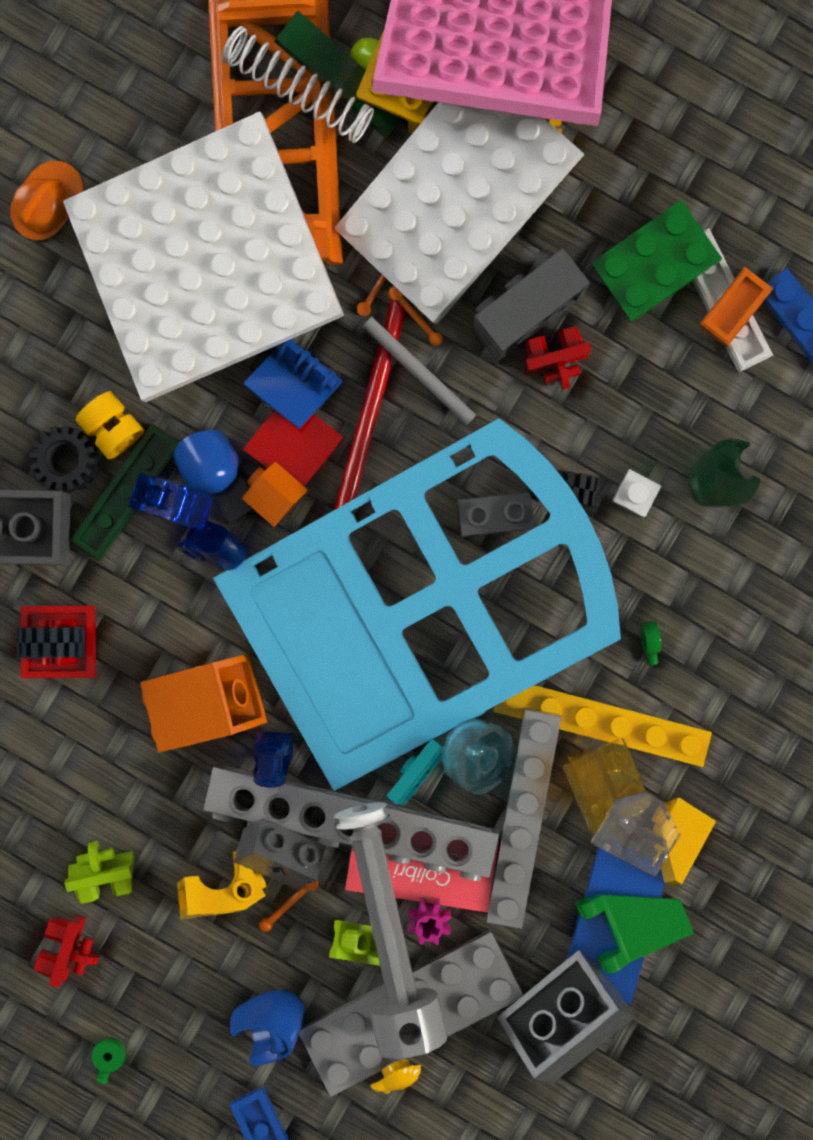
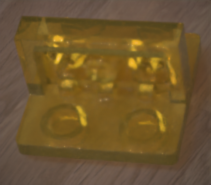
[563,738,650,833]

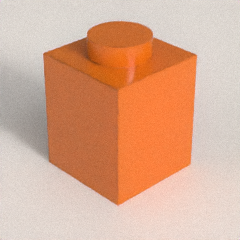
[242,462,308,527]

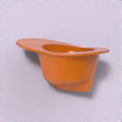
[10,161,83,240]

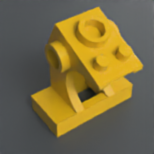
[177,850,266,920]

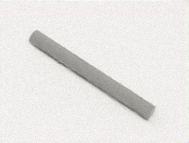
[362,316,476,425]

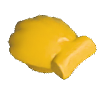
[370,1060,421,1094]

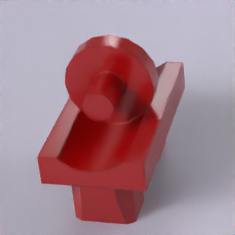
[524,326,592,390]
[34,914,100,988]

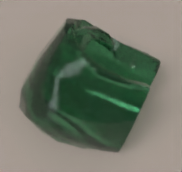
[688,439,760,508]

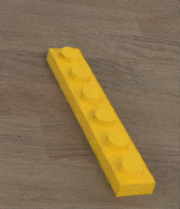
[493,685,712,767]

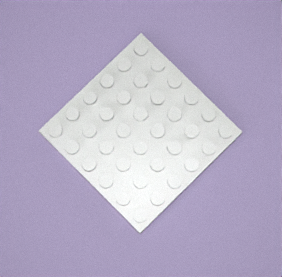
[63,112,344,402]

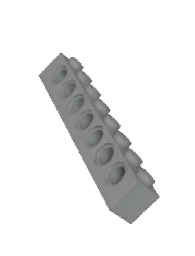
[203,764,499,881]

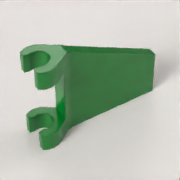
[575,894,694,975]

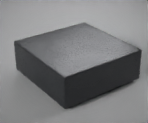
[210,475,254,525]

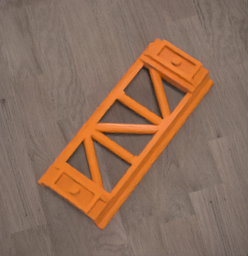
[208,0,343,266]

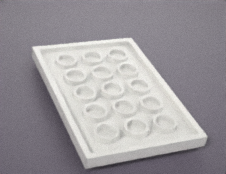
[335,102,584,324]

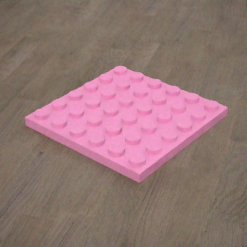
[372,0,612,126]

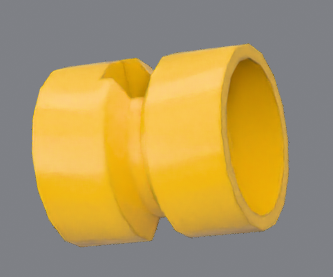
[75,391,144,460]

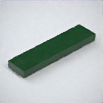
[274,11,401,138]
[70,423,179,561]

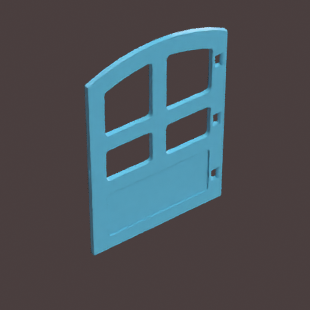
[213,418,621,791]

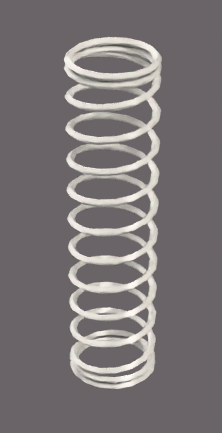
[222,26,374,143]

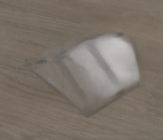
[591,792,681,877]

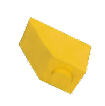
[651,797,716,886]

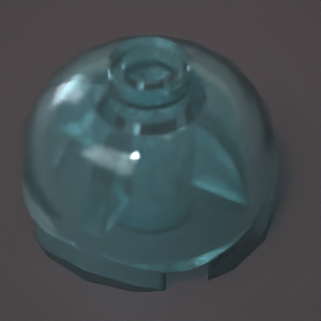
[441,719,514,795]

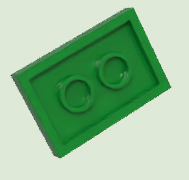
[591,199,722,323]

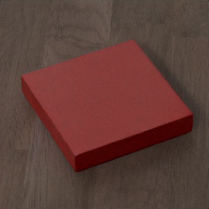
[243,410,344,488]

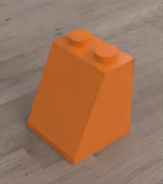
[140,653,267,753]

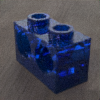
[128,473,214,531]

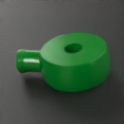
[641,621,661,666]
[92,1037,126,1085]

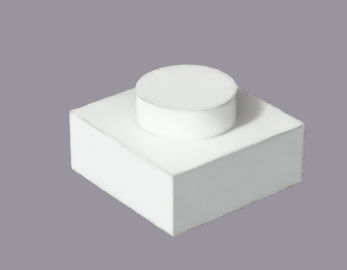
[612,469,661,518]

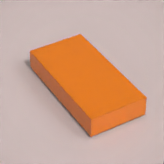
[698,267,773,347]

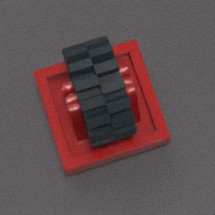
[17,605,96,679]

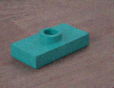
[387,739,447,805]

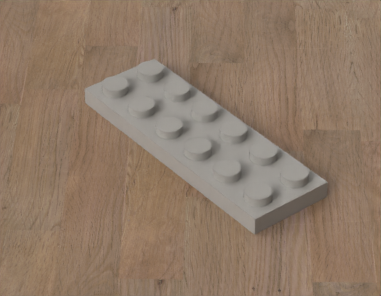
[299,929,524,1097]

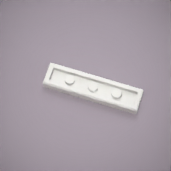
[693,228,773,373]

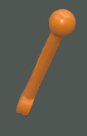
[357,274,387,317]
[388,286,443,346]
[259,879,319,932]

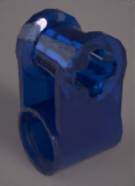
[176,515,247,570]
[253,730,294,788]

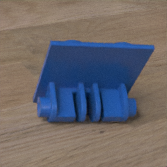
[243,338,343,429]

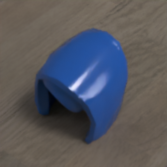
[173,430,238,494]
[230,990,304,1065]

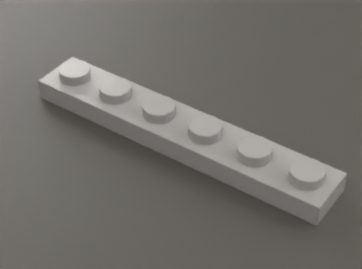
[486,708,561,929]

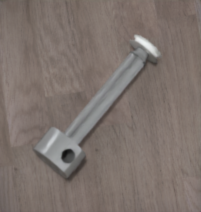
[333,802,448,1059]

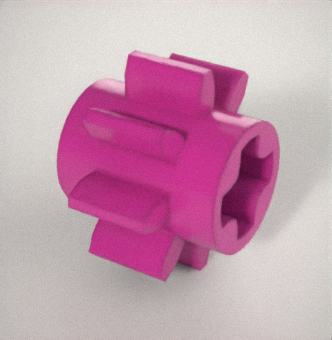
[408,898,451,945]

